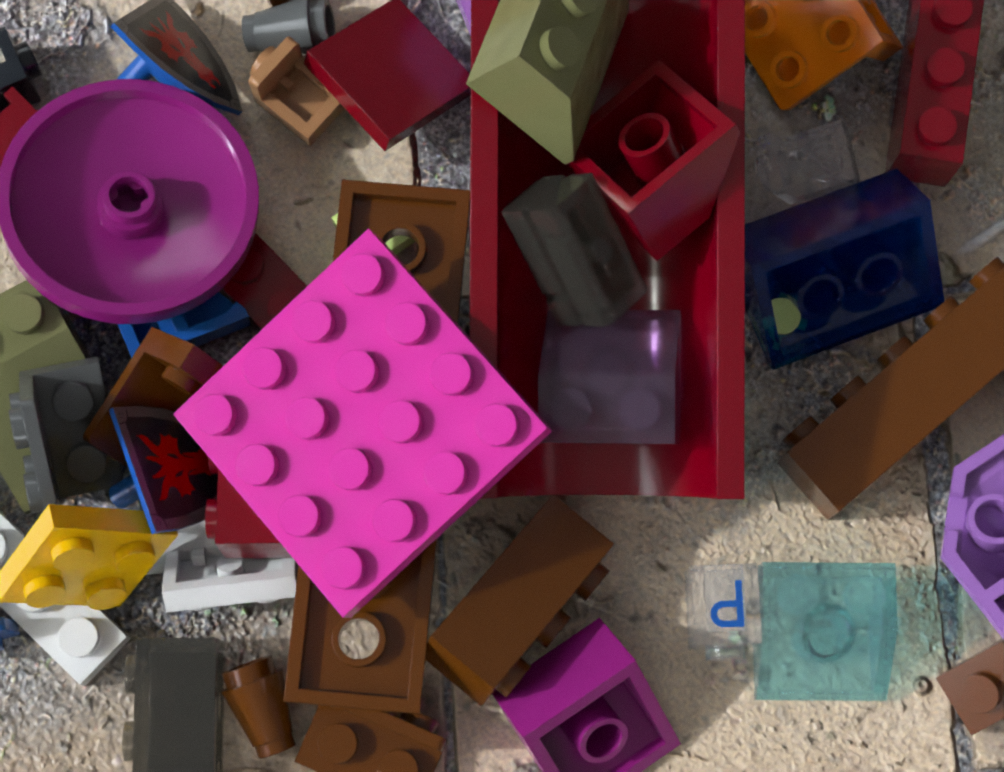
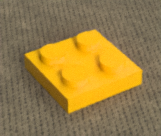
[0,504,178,610]

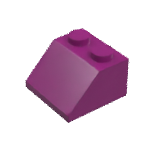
[492,617,681,772]

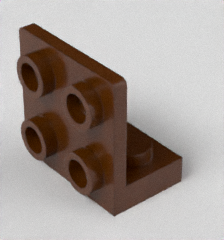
[83,327,223,469]

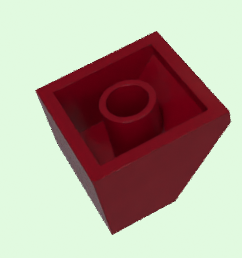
[568,60,740,261]

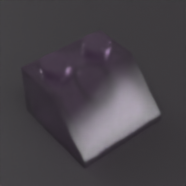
[538,310,681,444]

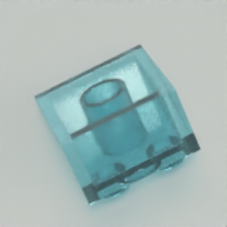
[752,562,898,701]

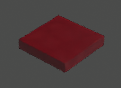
[303,0,471,151]

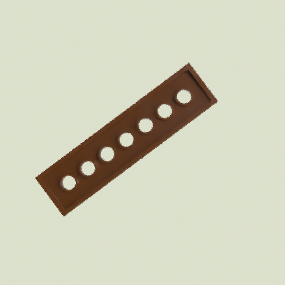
[283,179,470,715]

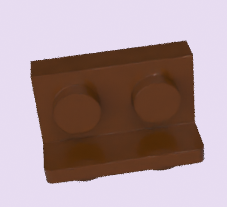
[294,705,448,772]

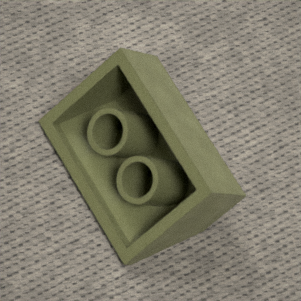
[466,0,629,165]

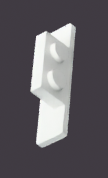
[146,520,298,613]

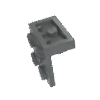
[9,356,124,514]

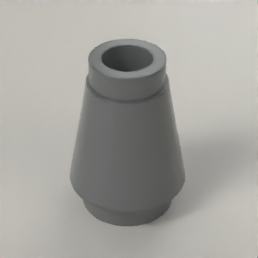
[242,0,336,55]

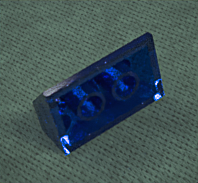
[745,168,944,370]

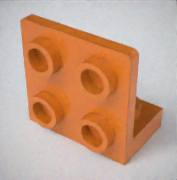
[745,0,904,111]

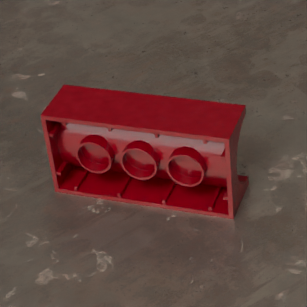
[470,0,745,499]

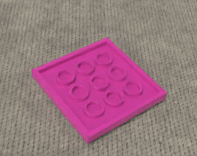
[173,228,553,618]

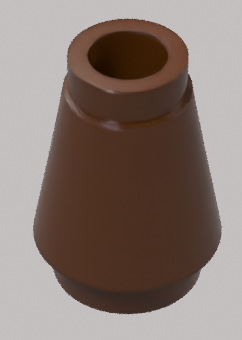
[221,655,296,759]

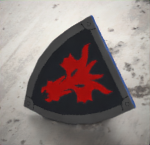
[110,0,243,116]
[109,406,218,534]

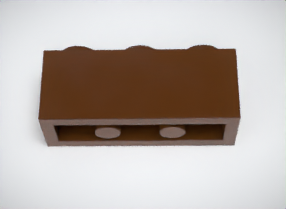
[426,494,614,707]

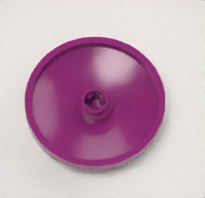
[0,79,259,324]

